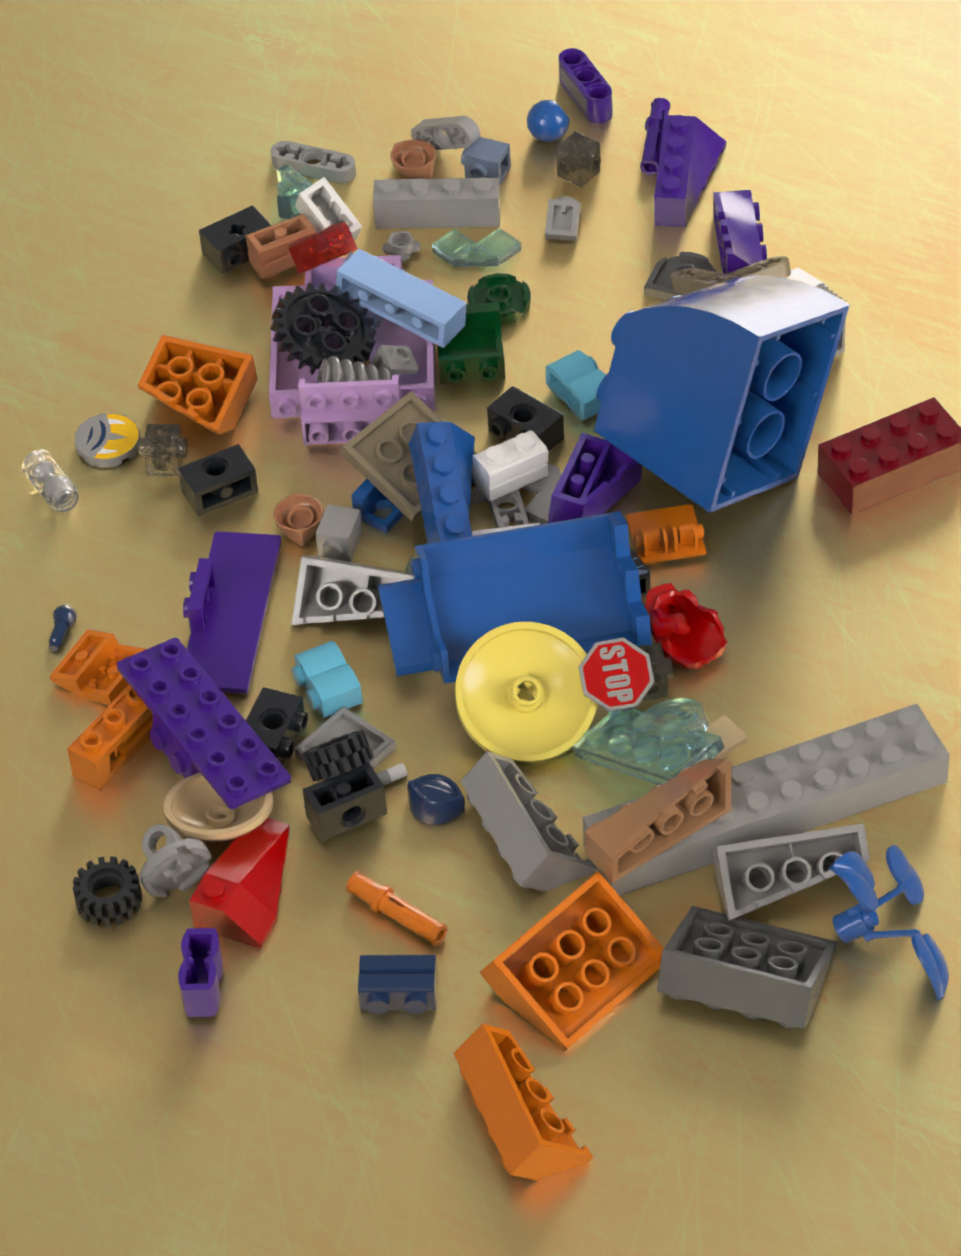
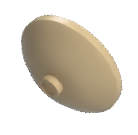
[163,772,273,842]

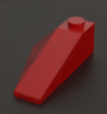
[189,818,290,949]

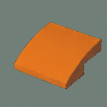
[49,630,146,705]

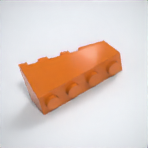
[453,1024,594,1181]

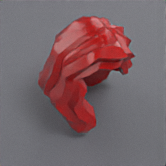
[645,583,728,670]

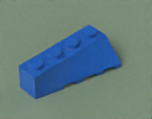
[409,422,475,544]

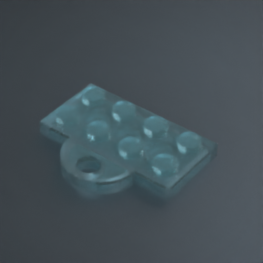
[572,698,725,785]

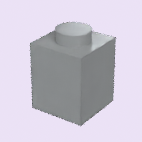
[316,504,363,562]

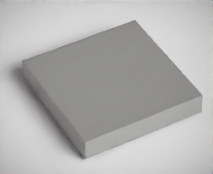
[294,706,396,778]

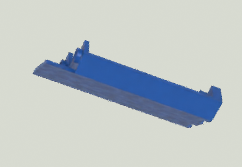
[377,511,652,684]

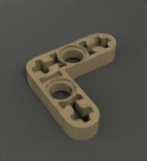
[670,256,791,294]

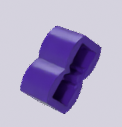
[178,928,223,1017]

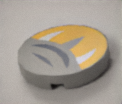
[75,413,141,468]

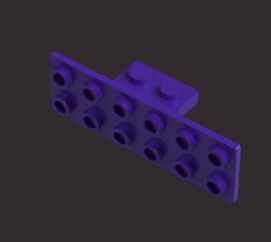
[183,531,282,694]
[117,638,291,809]

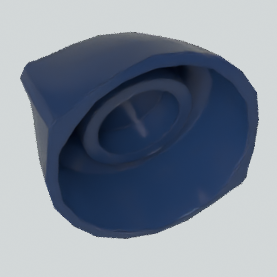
[407,774,465,825]

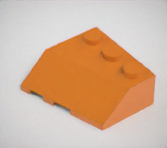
[138,335,258,435]

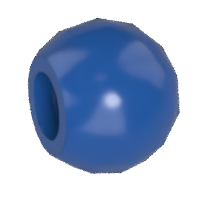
[527,99,570,142]

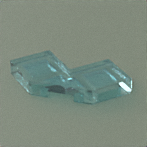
[432,228,521,267]

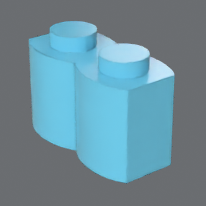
[546,350,606,421]
[291,641,363,718]

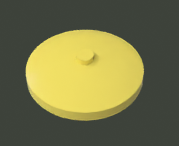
[455,622,597,764]

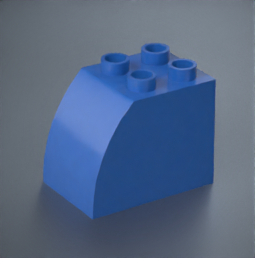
[594,275,850,513]

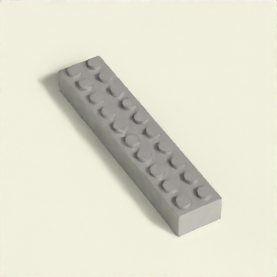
[583,704,950,896]

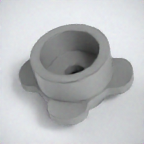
[382,231,420,261]

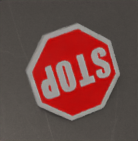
[578,638,654,712]

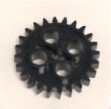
[270,283,376,375]

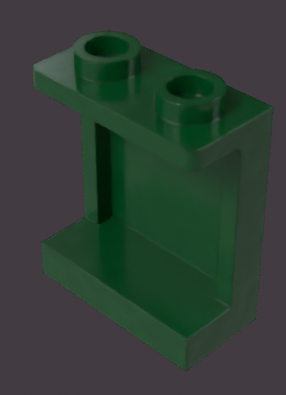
[438,302,505,384]

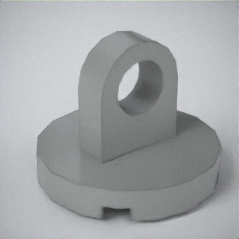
[139,824,211,897]

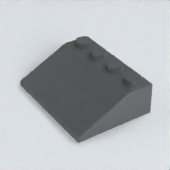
[657,906,837,1029]

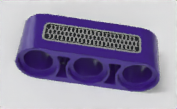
[558,48,613,124]

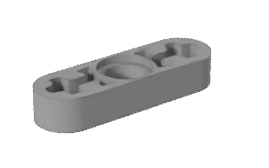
[411,116,480,150]
[271,141,356,183]

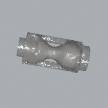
[22,450,79,512]

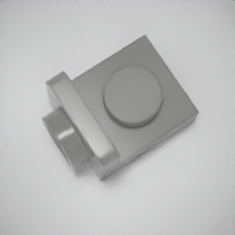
[545,197,582,241]
[370,345,419,380]

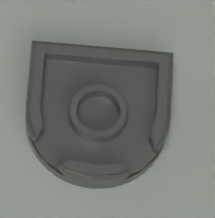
[644,252,717,301]

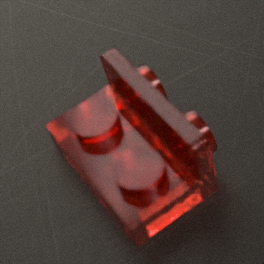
[288,221,358,274]

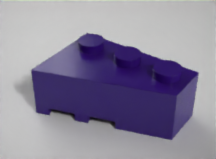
[547,433,643,523]

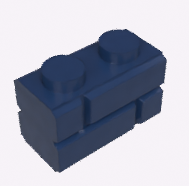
[358,955,438,1014]

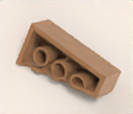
[585,759,732,883]

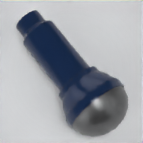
[48,604,77,652]

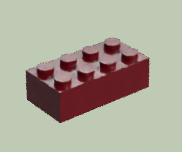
[817,397,961,515]

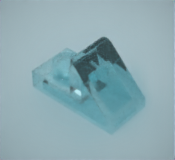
[277,164,313,219]

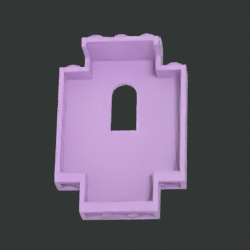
[269,255,435,445]

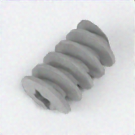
[317,356,390,383]

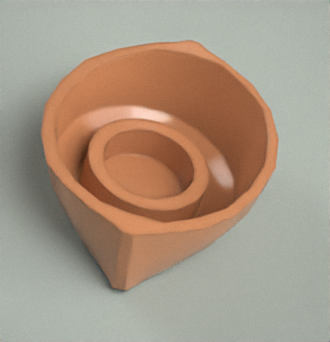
[390,139,436,179]
[273,493,324,547]

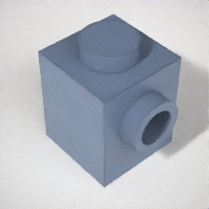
[461,137,511,185]

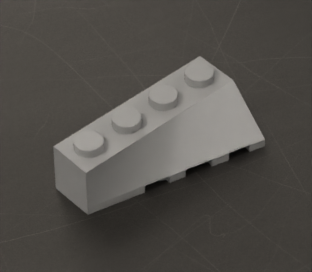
[373,177,501,229]
[291,556,413,625]
[460,751,598,892]
[712,823,870,921]

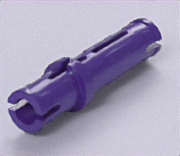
[640,97,671,175]

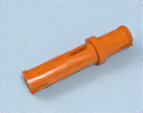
[346,871,448,946]

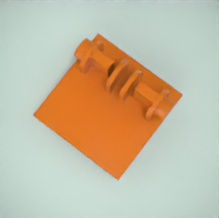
[626,504,706,564]

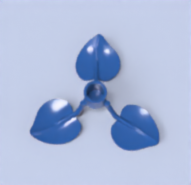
[829,845,949,1001]

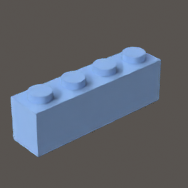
[336,249,466,348]

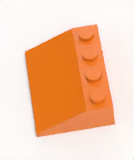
[479,871,664,1051]

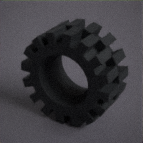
[303,730,374,781]
[73,856,142,927]

